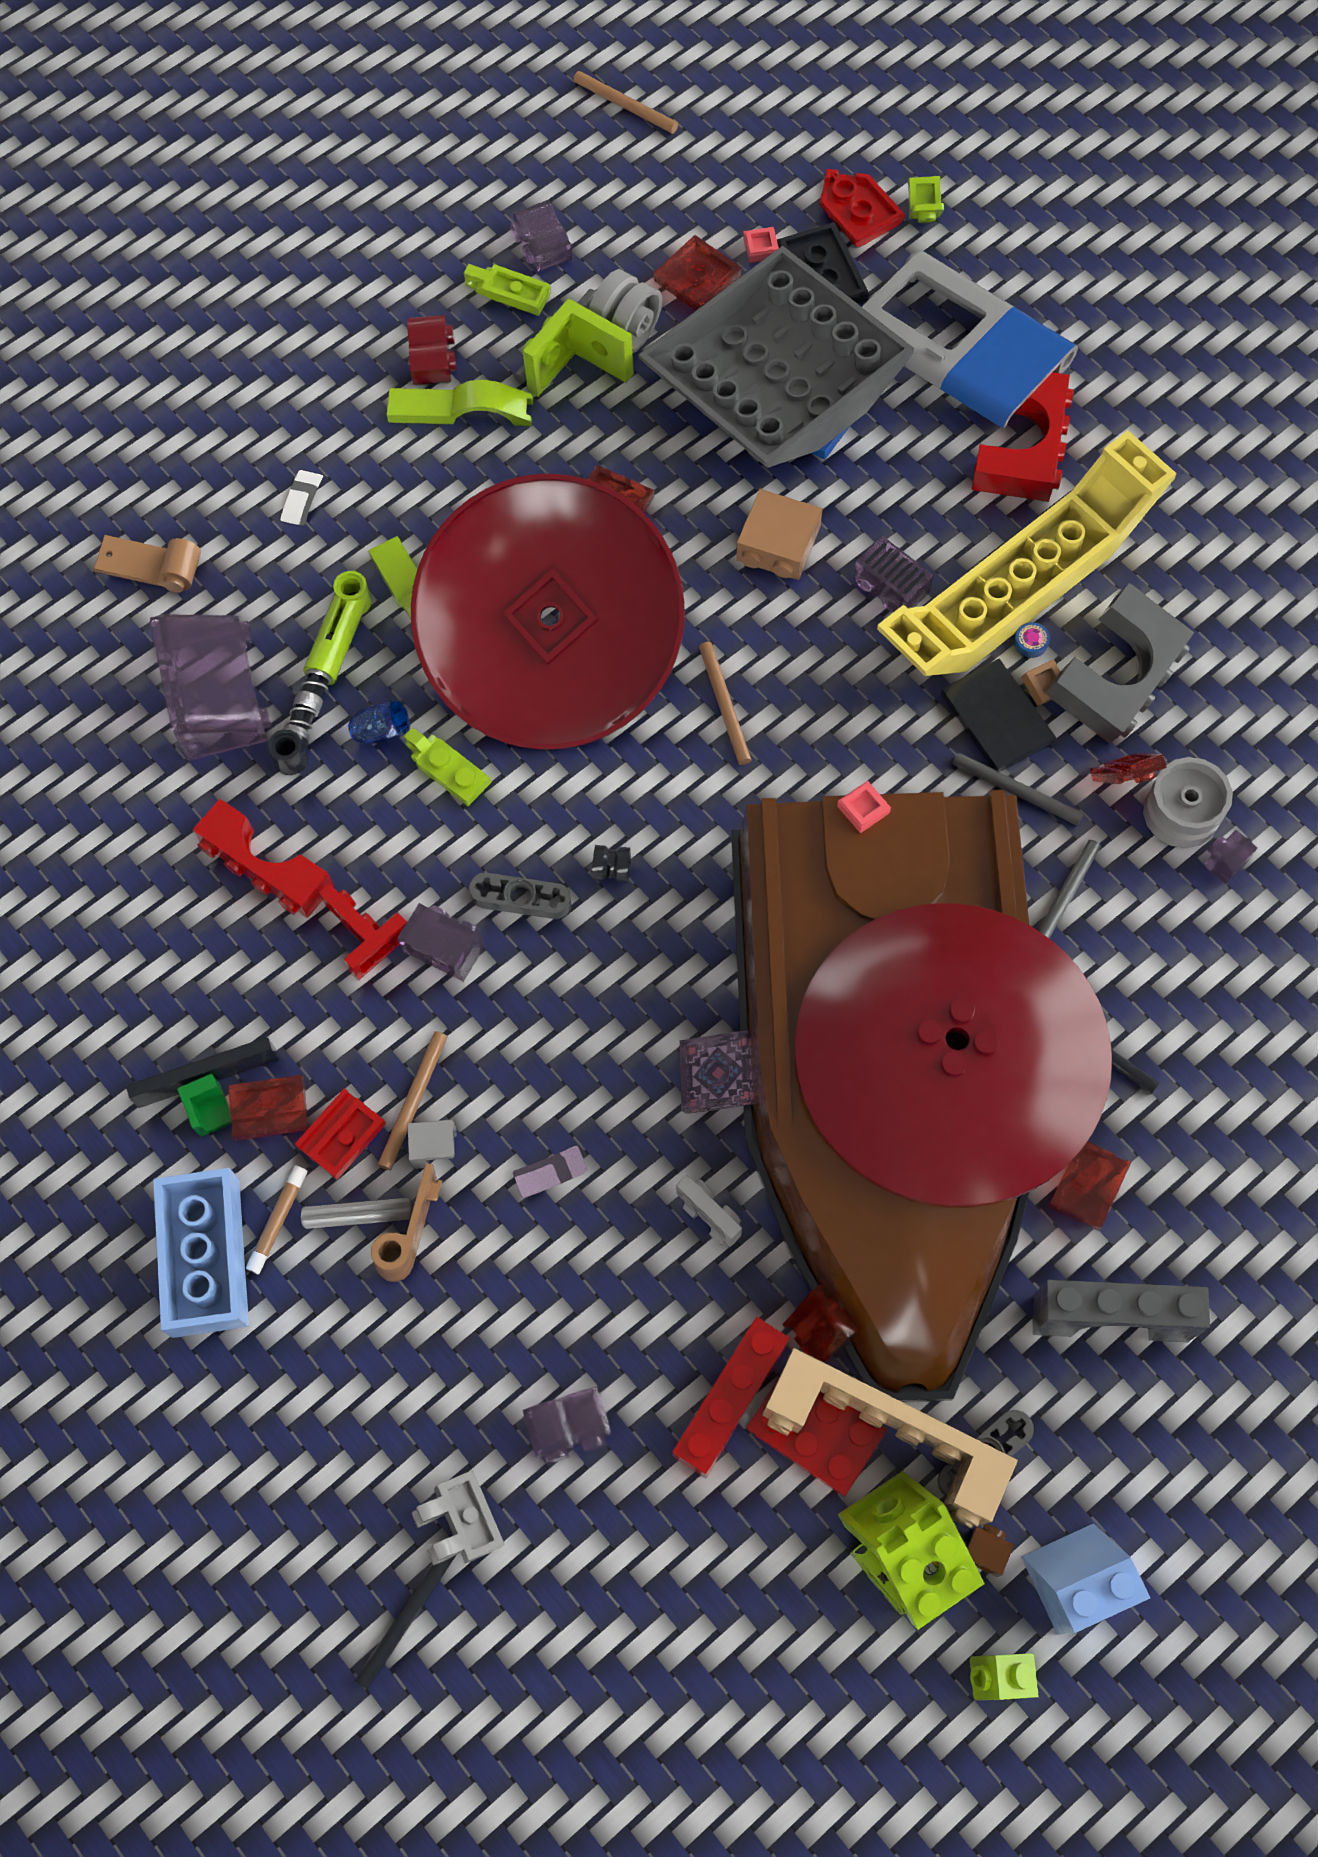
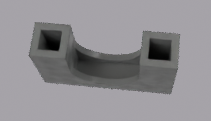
[1045,583,1194,744]
[1032,1280,1210,1343]

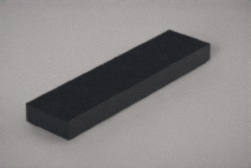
[126,1037,279,1108]

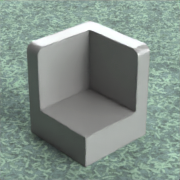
[408,1120,457,1169]

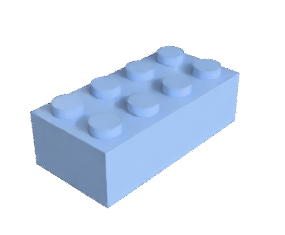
[153,1168,249,1338]

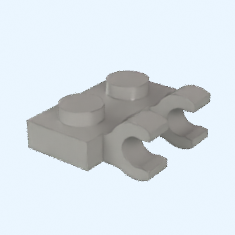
[676,1175,742,1247]
[412,1470,505,1566]

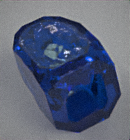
[348,701,411,744]

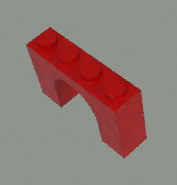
[971,372,1074,502]

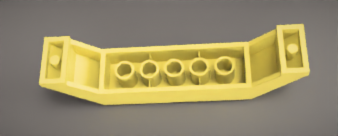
[877,430,1177,676]

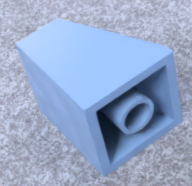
[1021,1524,1150,1635]

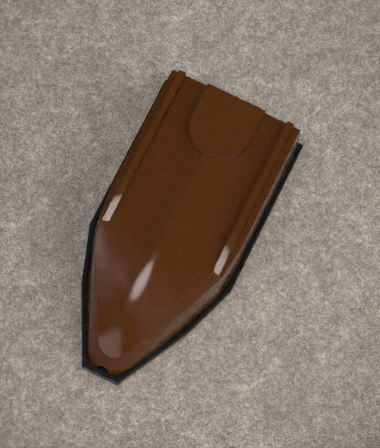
[731,790,1029,1402]

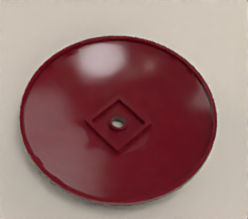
[411,474,685,750]
[794,903,1112,1208]

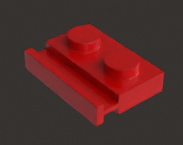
[295,1088,386,1180]

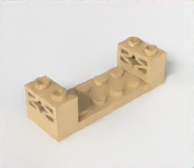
[762,1348,1018,1528]

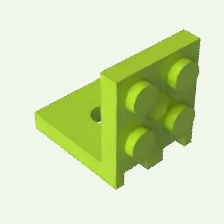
[522,298,634,397]
[838,1471,985,1630]

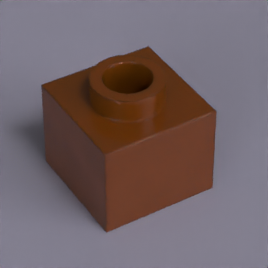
[965,1524,1014,1577]

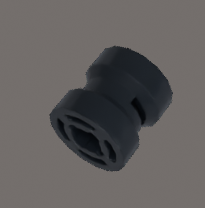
[592,845,631,883]

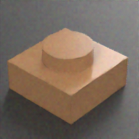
[1021,659,1061,707]

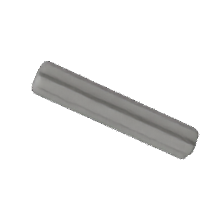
[301,1198,413,1229]

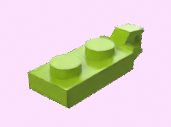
[464,264,551,316]
[403,727,491,807]

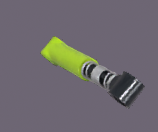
[267,571,372,775]

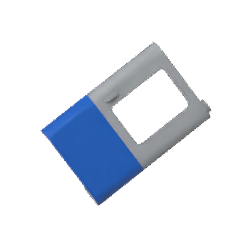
[862,251,1078,429]

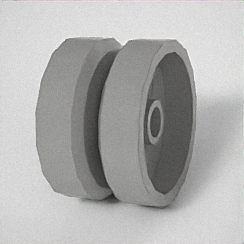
[589,269,662,353]
[1143,757,1233,848]

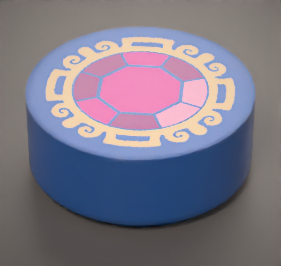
[1014,622,1050,658]

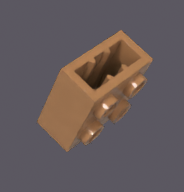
[736,489,823,580]

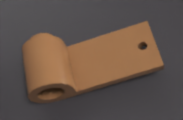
[94,535,201,593]
[371,1163,442,1282]

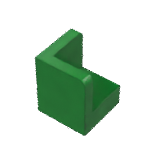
[177,1074,234,1137]

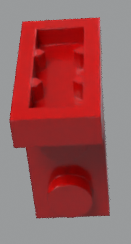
[319,883,412,981]

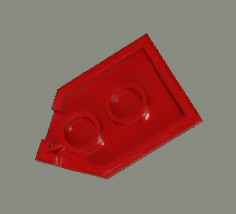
[819,169,905,248]

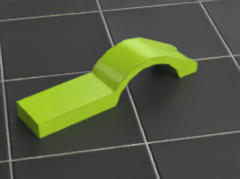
[387,380,533,426]
[368,536,417,619]

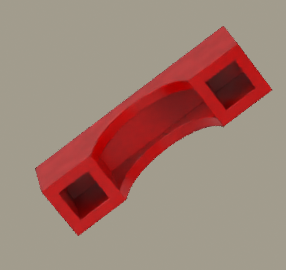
[193,799,334,918]
[672,1316,790,1478]

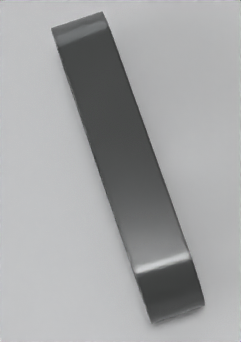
[469,873,572,919]
[937,1410,1034,1497]

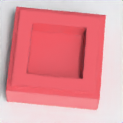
[743,227,779,263]
[837,780,891,834]

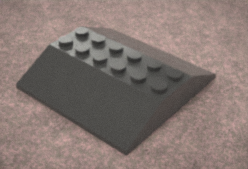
[639,246,914,468]

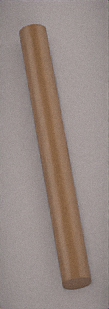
[574,71,678,134]
[699,642,752,765]
[378,1031,448,1171]

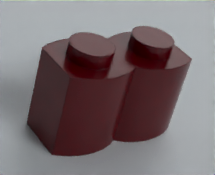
[407,315,457,385]

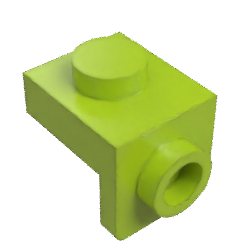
[908,176,944,223]
[970,1653,1038,1700]

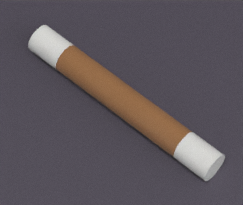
[245,1165,308,1275]

